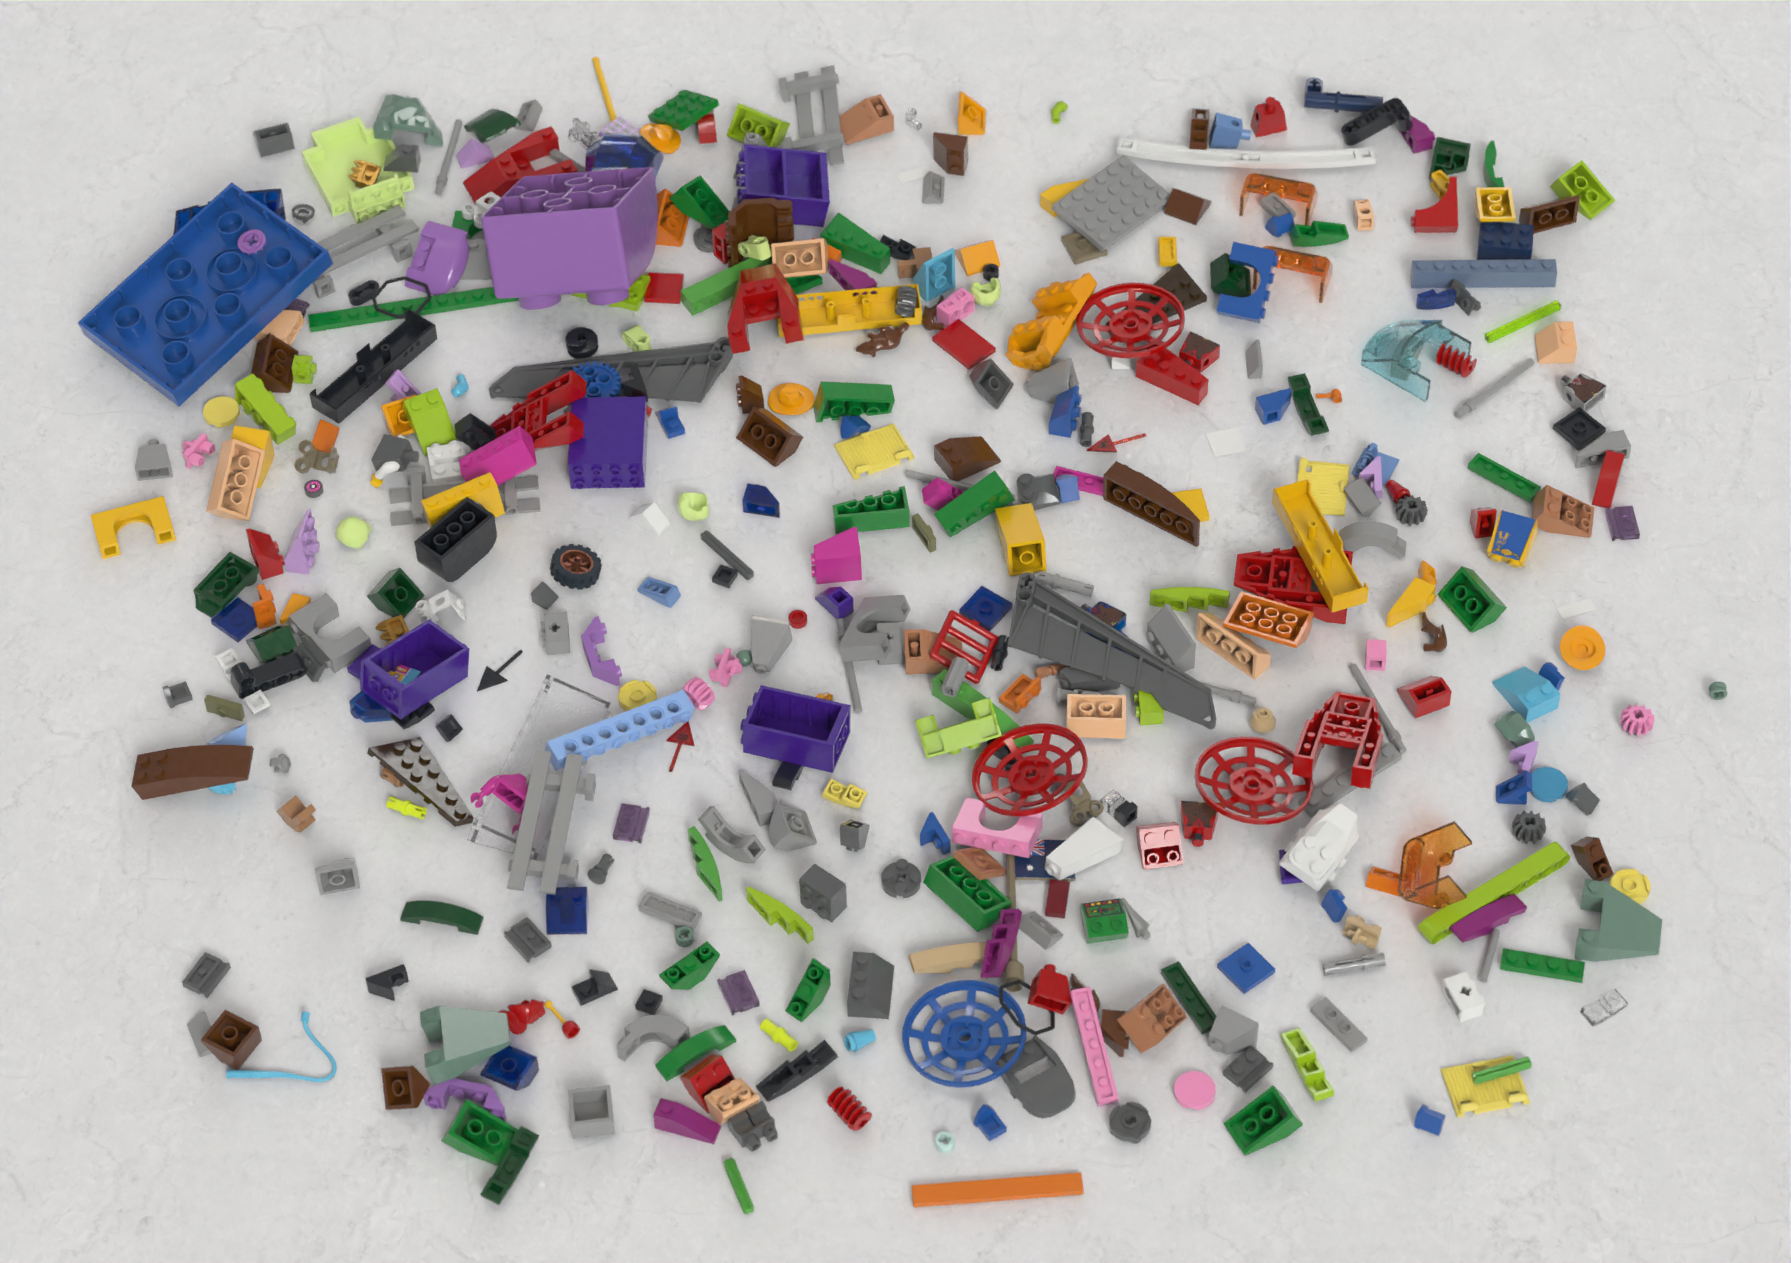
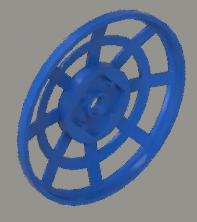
[902,980,1026,1088]

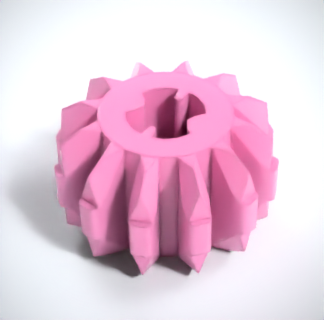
[682,677,715,711]
[1620,703,1654,737]

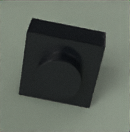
[712,565,738,588]
[435,714,463,742]
[635,989,663,1015]

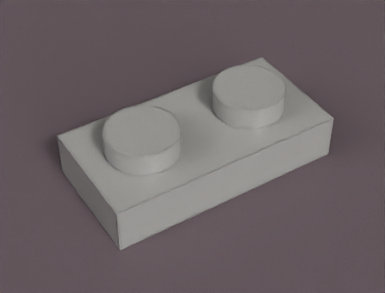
[1260,192,1296,218]

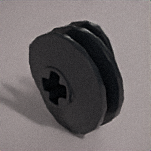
[565,327,599,359]

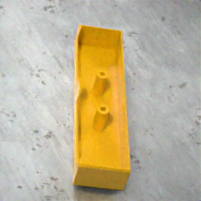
[777,284,922,337]
[1272,479,1369,613]

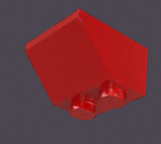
[246,528,285,580]

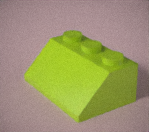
[726,103,790,148]

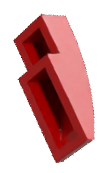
[697,110,717,144]
[1592,450,1625,509]

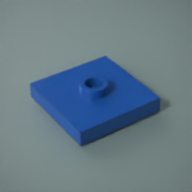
[1217,943,1275,994]

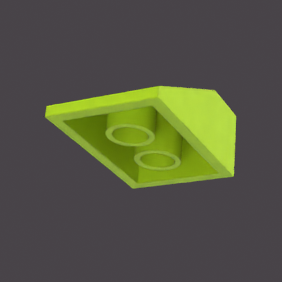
[1550,160,1615,220]
[402,388,458,456]

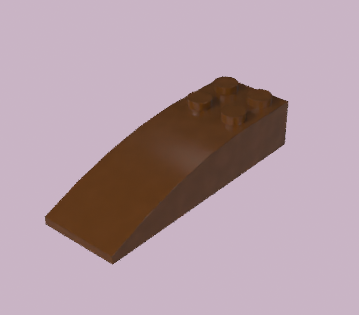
[1103,461,1200,547]
[131,745,254,800]

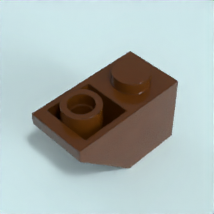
[736,375,764,414]
[1571,836,1613,881]
[1101,1009,1129,1057]

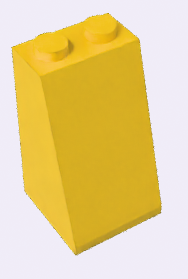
[995,503,1047,576]

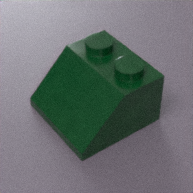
[1210,253,1251,298]
[367,568,424,619]
[246,625,297,663]

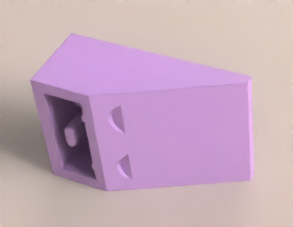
[284,509,320,574]

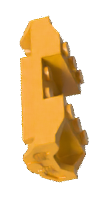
[1005,273,1097,371]

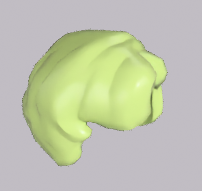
[969,278,1001,306]
[677,492,709,521]
[335,516,372,549]

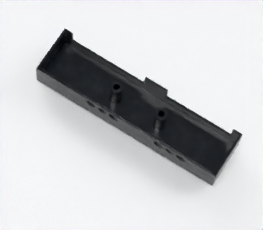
[309,309,438,424]

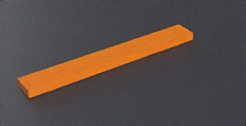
[912,1172,1084,1208]

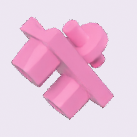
[182,433,215,469]
[709,648,743,687]

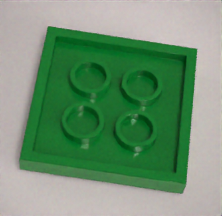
[648,90,719,131]

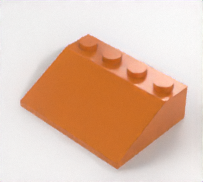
[1223,591,1314,648]

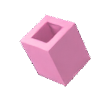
[1365,639,1386,671]

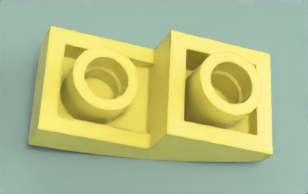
[822,779,868,809]

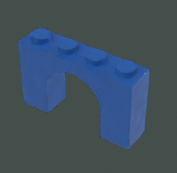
[1216,242,1279,323]

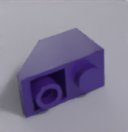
[815,587,854,619]

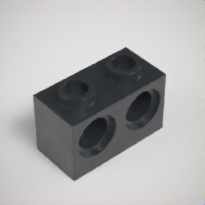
[454,413,497,450]

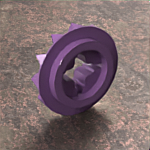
[238,230,266,255]

